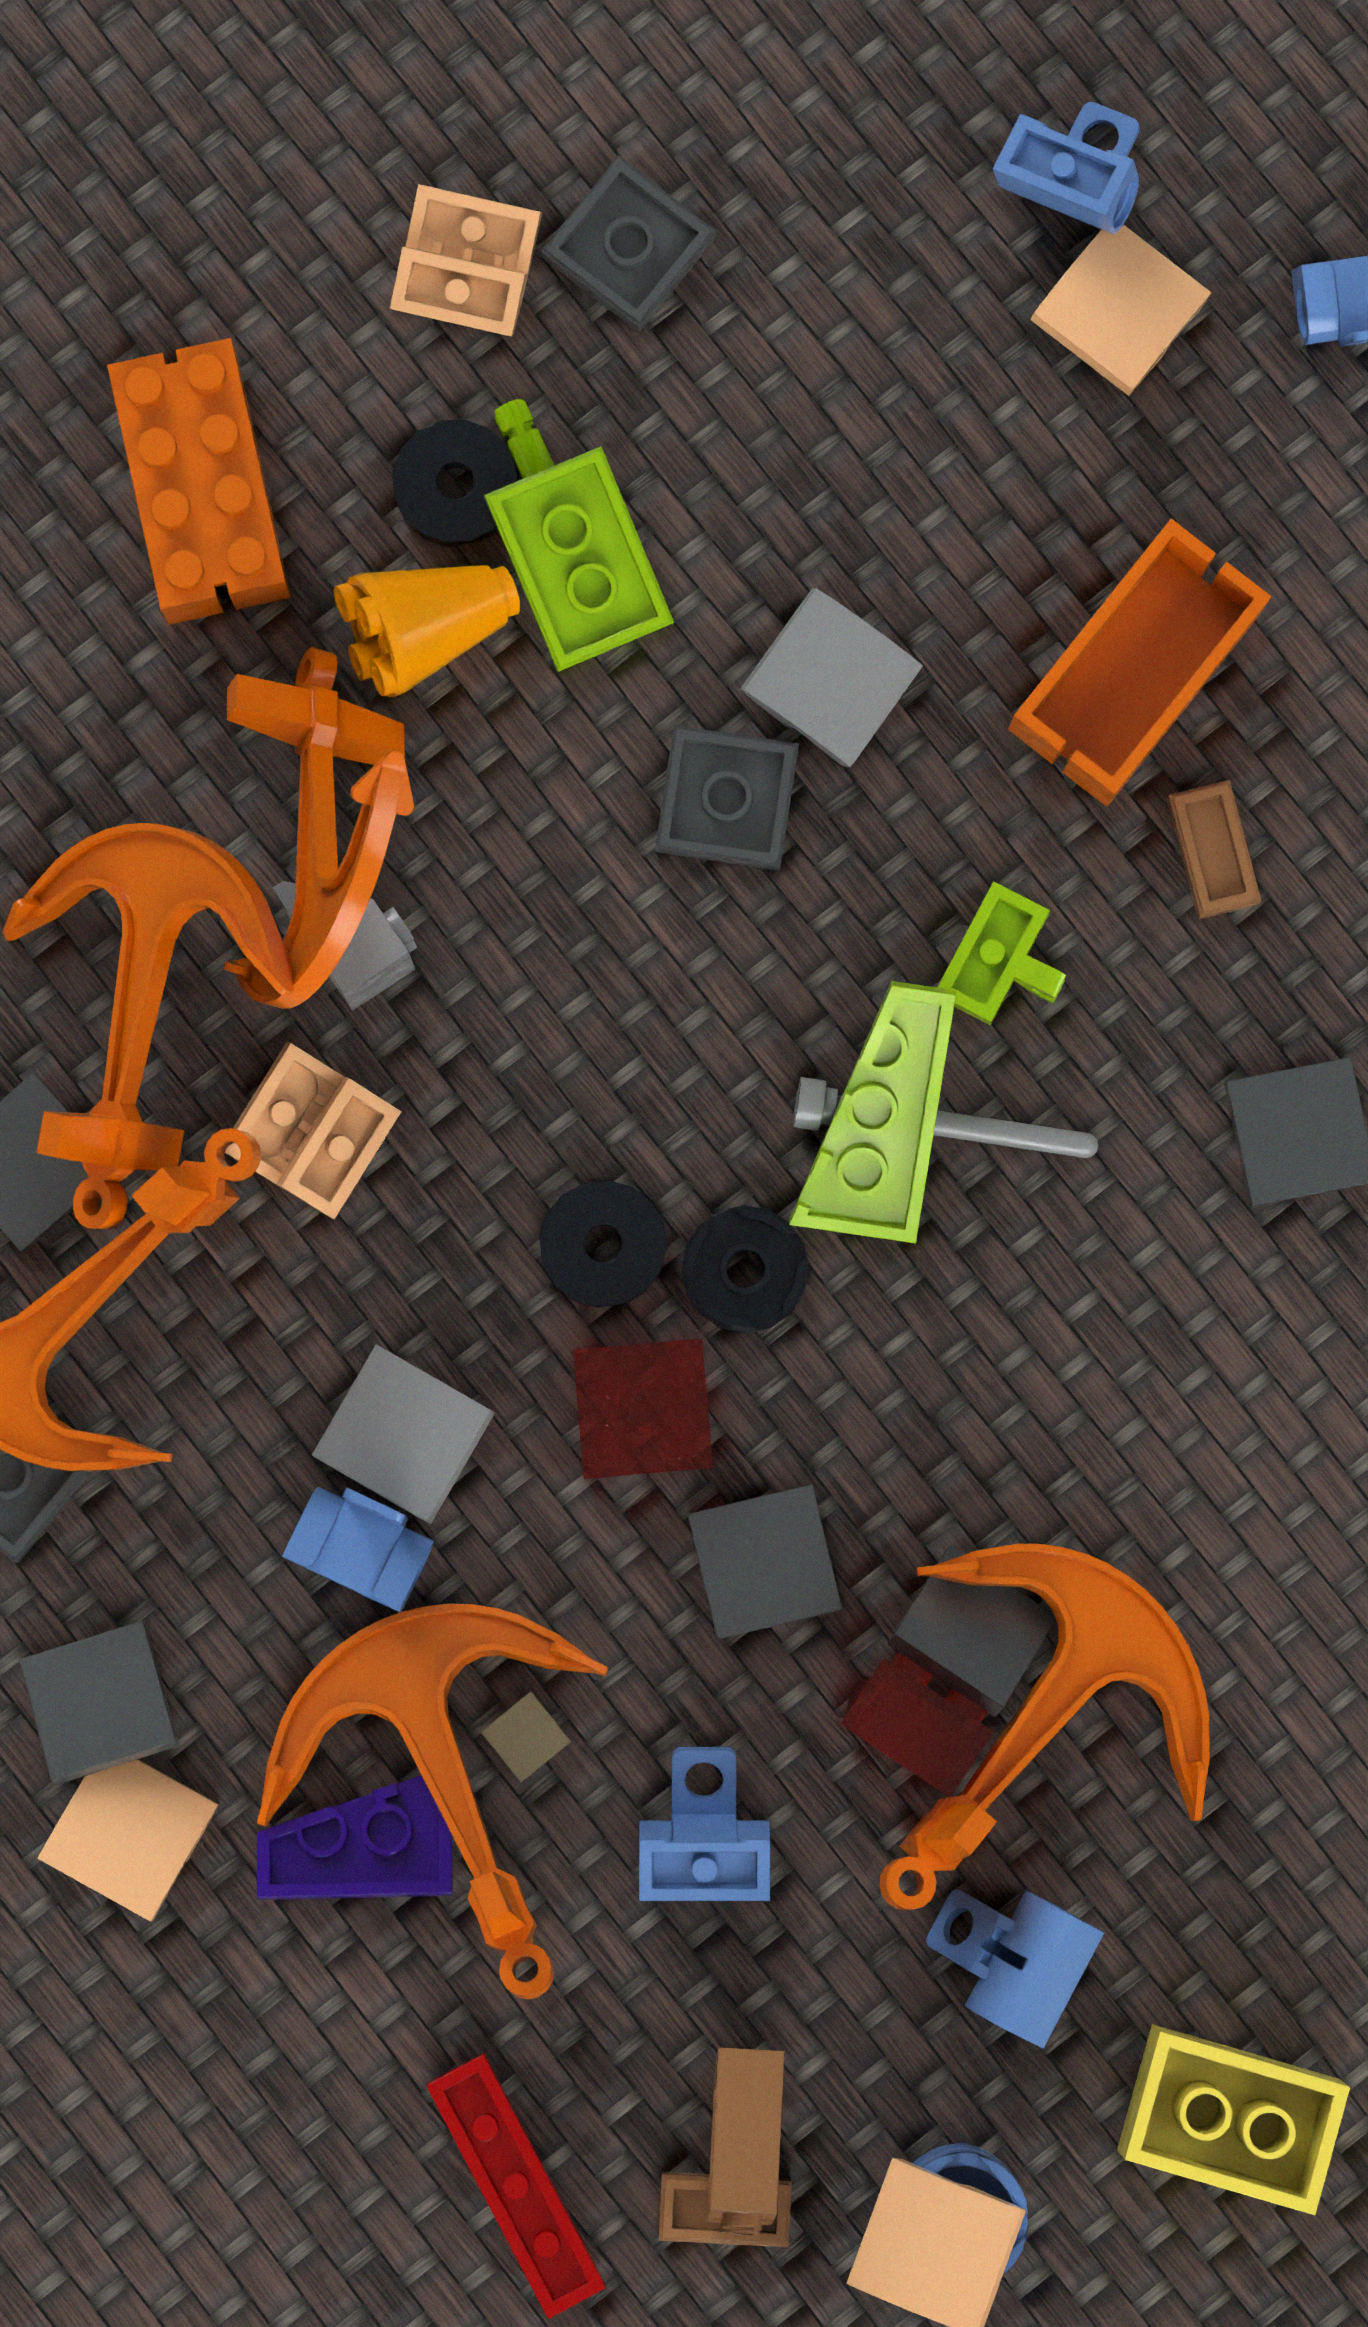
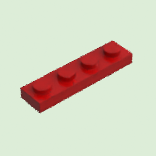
[426,2052,606,2319]

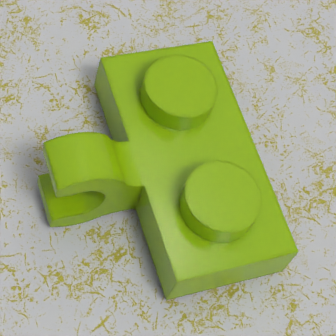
[937,881,1066,1026]

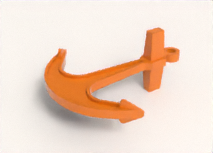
[223,647,414,1009]
[2,823,293,1230]
[0,1128,261,1471]
[879,1544,1210,1910]
[257,1604,609,1999]

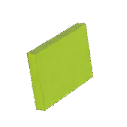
[484,446,674,672]

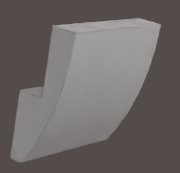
[739,588,923,767]
[312,1344,495,1524]

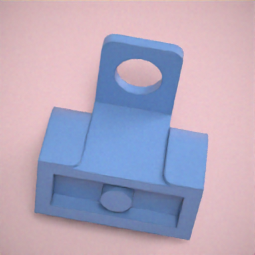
[993,102,1140,234]
[1291,256,1368,347]
[282,1486,434,1613]
[639,1747,770,1901]
[926,1889,1104,2048]

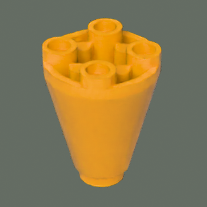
[334,565,520,697]

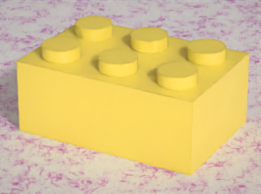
[1117,2024,1350,2215]

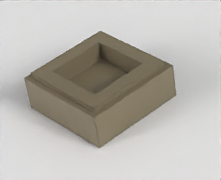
[481,1691,571,1782]

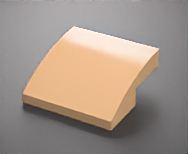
[390,184,543,337]
[1030,225,1212,396]
[225,1042,402,1220]
[37,1759,219,1922]
[846,2158,1026,2327]

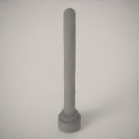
[793,1077,1098,1158]

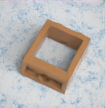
[707,2047,784,2236]

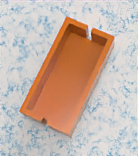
[107,338,291,625]
[1008,519,1272,807]

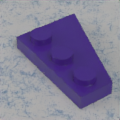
[257,1775,453,1900]

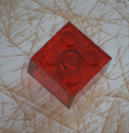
[573,1339,713,1480]
[836,1653,994,1798]

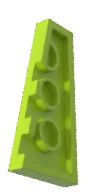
[789,981,956,1244]

